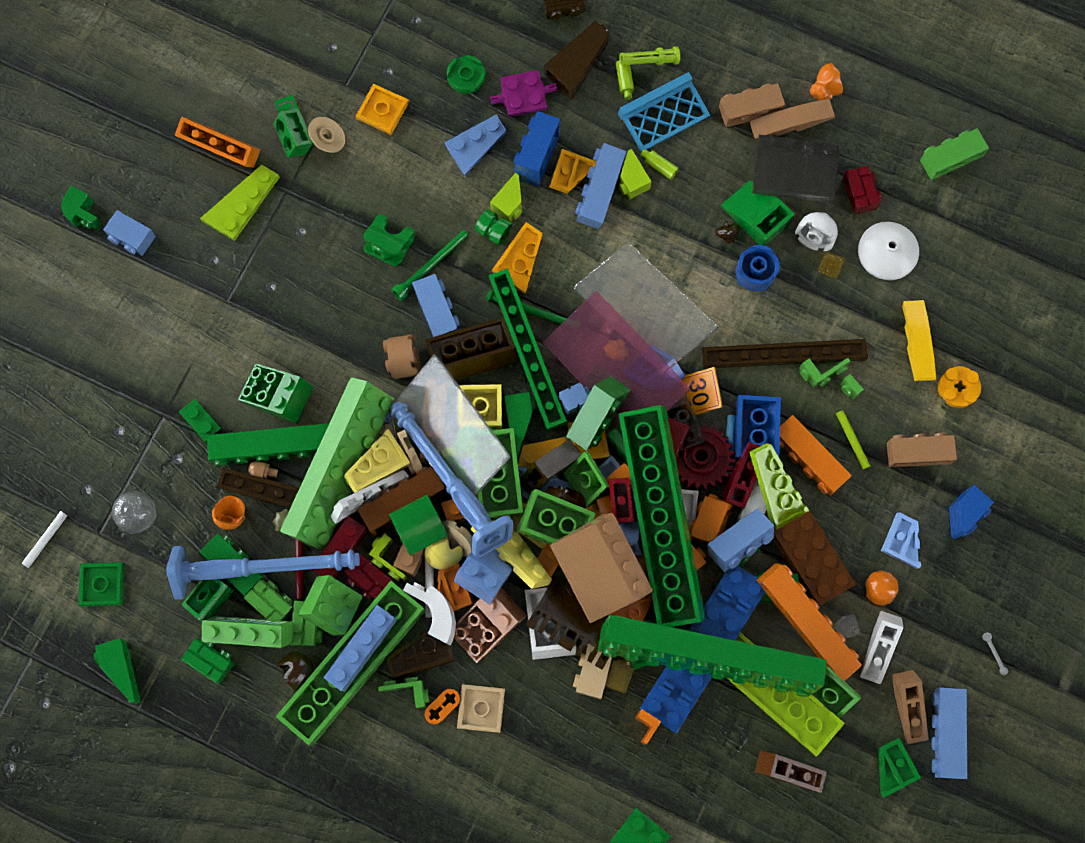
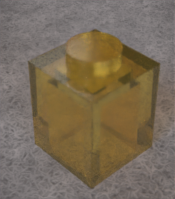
[604,659,634,694]

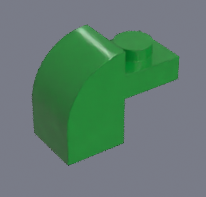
[61,185,102,230]

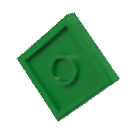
[78,562,124,607]

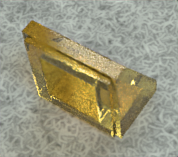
[817,251,845,279]

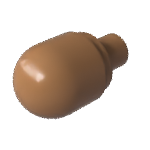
[248,461,279,479]

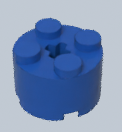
[735,245,780,292]

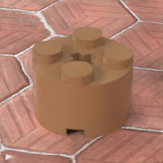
[383,334,421,379]

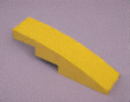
[902,300,936,381]

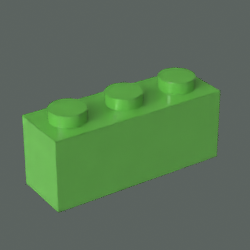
[920,128,989,180]

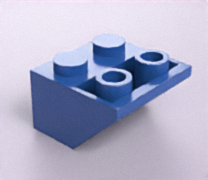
[949,485,994,540]

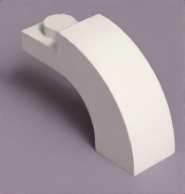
[403,583,456,646]

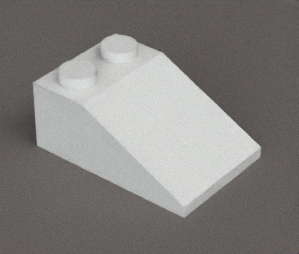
[525,587,576,660]

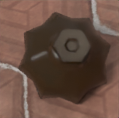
[715,221,740,244]

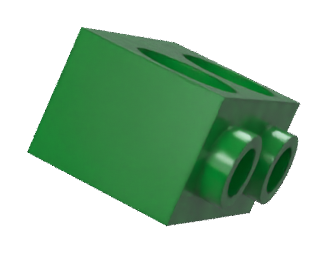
[273,108,313,158]

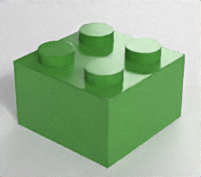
[299,575,363,636]

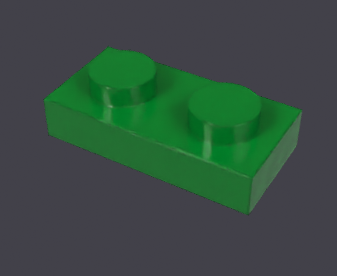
[179,399,222,444]

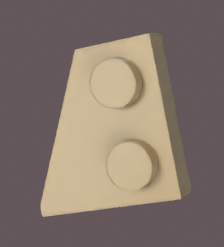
[397,430,423,475]

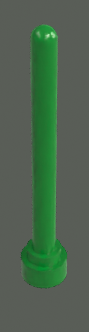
[391,230,468,301]

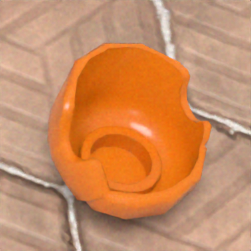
[865,570,899,606]

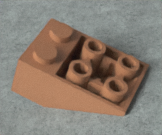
[454,588,527,663]

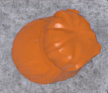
[810,63,843,101]
[212,496,245,530]

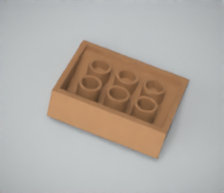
[550,513,653,623]

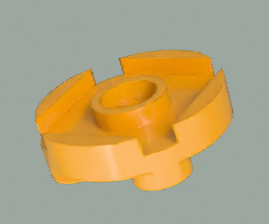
[938,366,981,408]

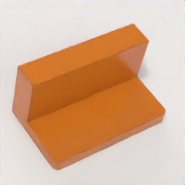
[635,709,661,745]

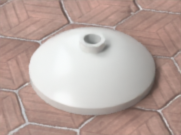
[858,222,919,280]

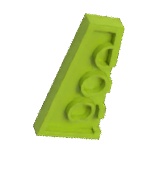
[200,165,280,241]
[750,443,809,530]

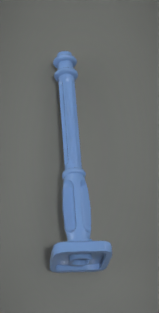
[390,402,513,558]
[167,545,360,600]

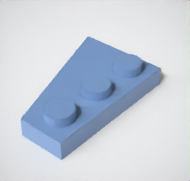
[445,115,506,177]

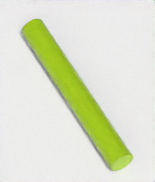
[836,410,871,470]

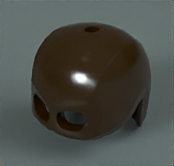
[277,651,314,692]

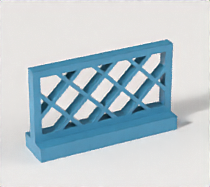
[617,72,710,153]

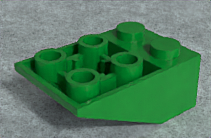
[721,180,795,246]
[238,364,314,424]

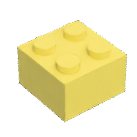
[459,385,502,431]

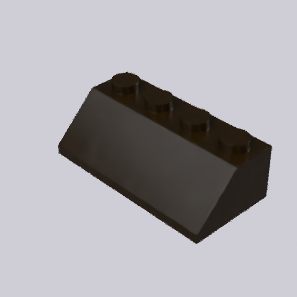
[425,317,517,386]

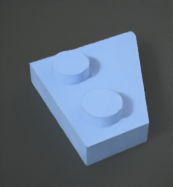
[881,512,921,569]

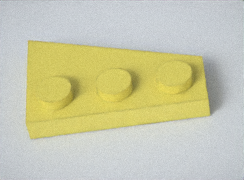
[344,429,410,493]

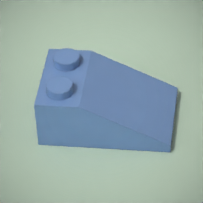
[454,549,514,605]

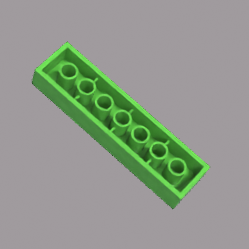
[280,377,394,551]
[276,581,426,746]

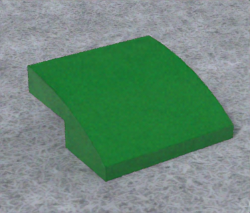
[389,495,448,556]

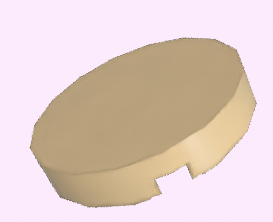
[442,520,472,557]

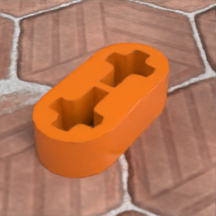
[425,689,460,724]

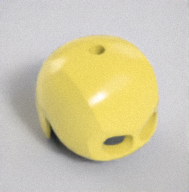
[424,537,464,570]

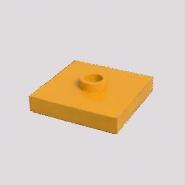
[355,84,409,135]

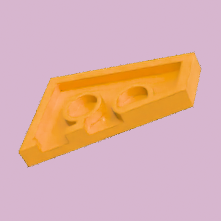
[491,222,543,295]

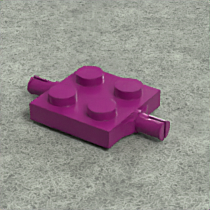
[490,70,557,117]

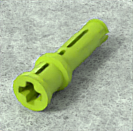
[619,46,680,66]

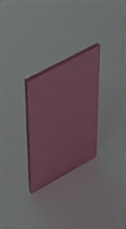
[543,291,691,425]

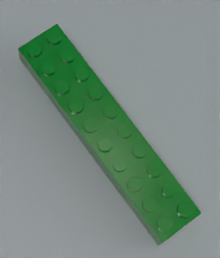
[619,405,706,627]
[598,615,827,697]

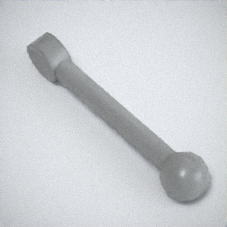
[982,632,1008,675]

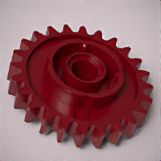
[676,424,735,491]

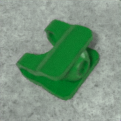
[363,213,415,267]

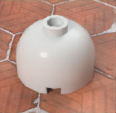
[795,212,838,251]

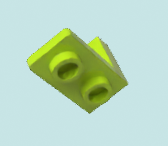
[369,534,407,581]

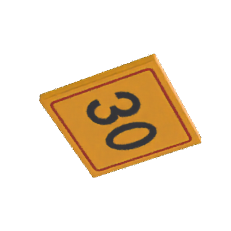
[678,367,723,418]

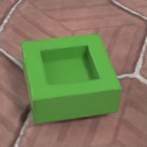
[840,374,864,400]

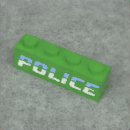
[202,616,293,648]

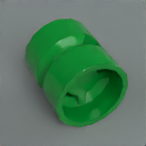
[475,209,512,246]

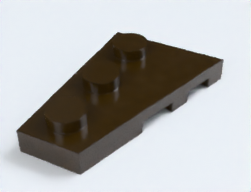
[386,630,455,680]

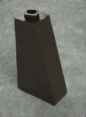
[544,20,609,100]

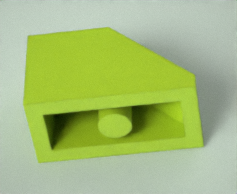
[618,149,651,200]
[490,173,522,222]

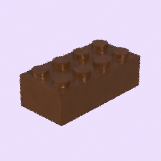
[358,467,448,538]
[772,511,856,606]

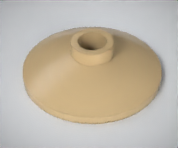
[308,117,345,153]

